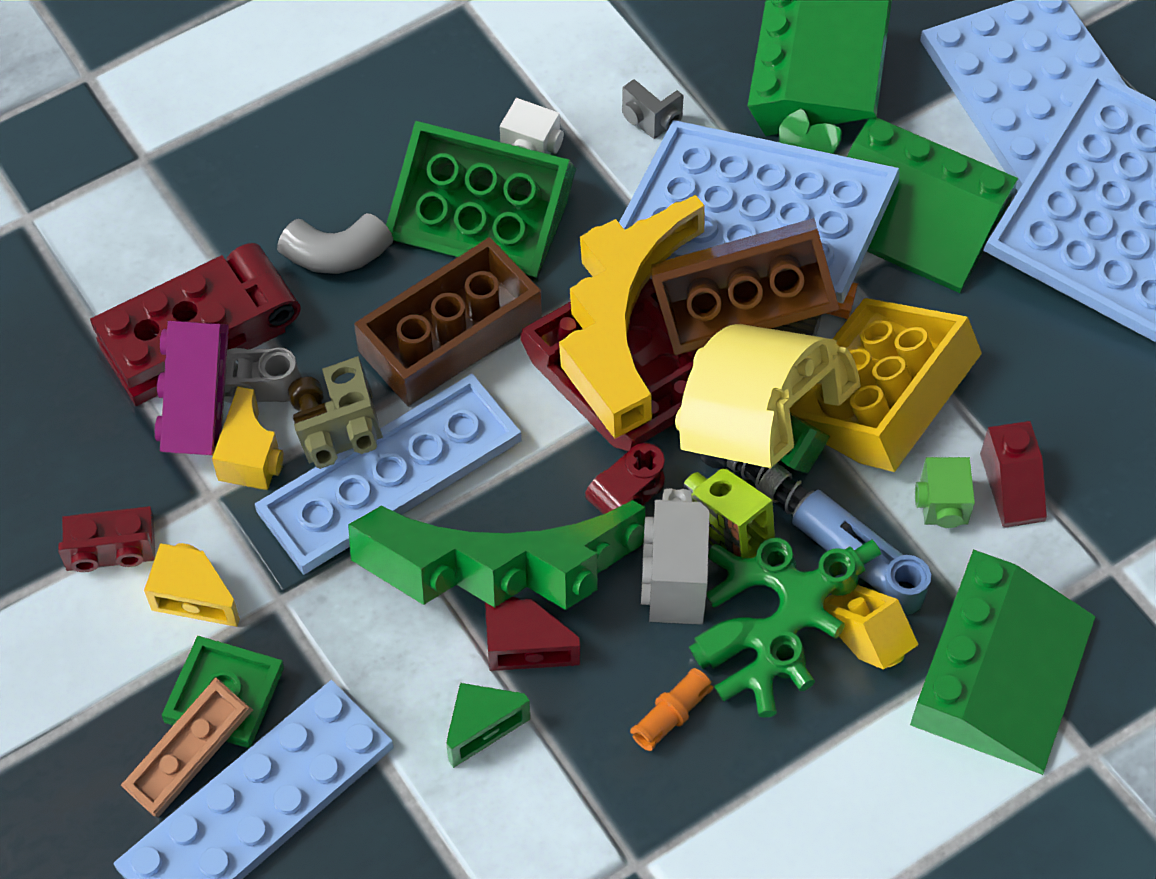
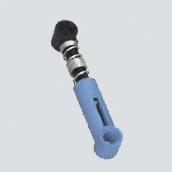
[699,453,931,615]

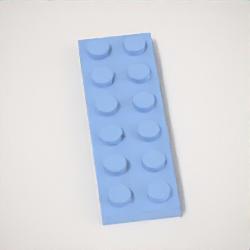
[255,374,522,575]
[113,680,394,879]

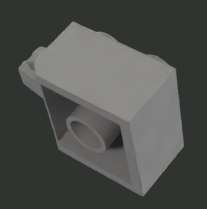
[641,488,709,624]

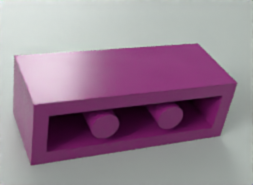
[155,321,229,455]

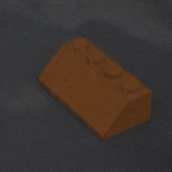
[651,218,839,355]

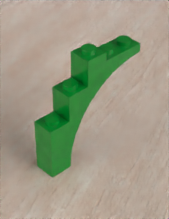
[348,500,645,610]

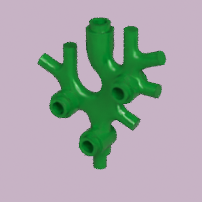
[689,538,882,718]

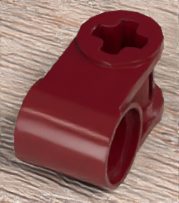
[585,443,665,514]

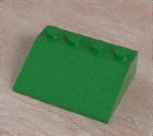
[748,0,892,136]
[847,117,1018,293]
[386,121,576,279]
[910,549,1095,775]

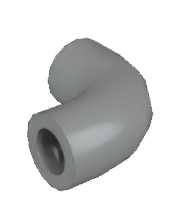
[277,213,393,274]

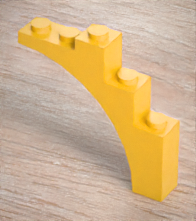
[559,195,705,439]

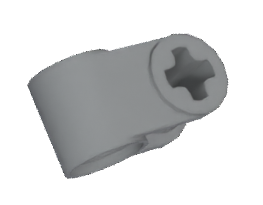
[224,347,301,403]

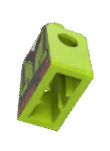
[682,469,775,558]

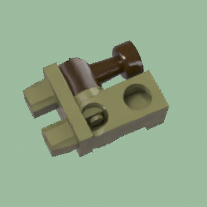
[288,356,383,469]

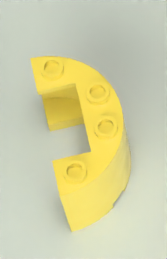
[675,324,861,468]

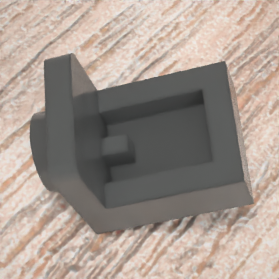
[622,79,684,139]

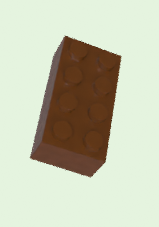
[354,237,542,406]

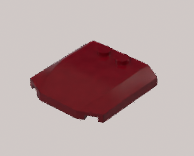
[520,278,704,451]

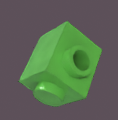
[915,457,975,528]

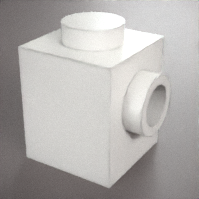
[500,98,564,155]

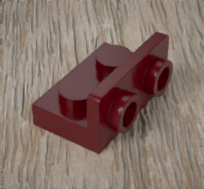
[58,506,155,572]

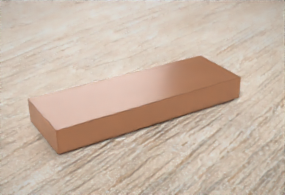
[121,678,253,818]

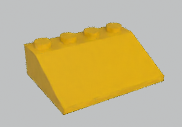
[789,298,982,472]

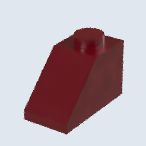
[980,421,1047,528]
[485,597,580,671]

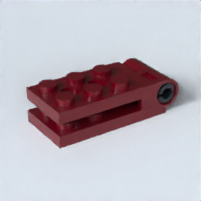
[90,243,301,406]

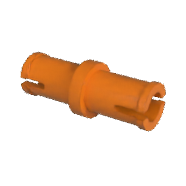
[630,668,713,751]

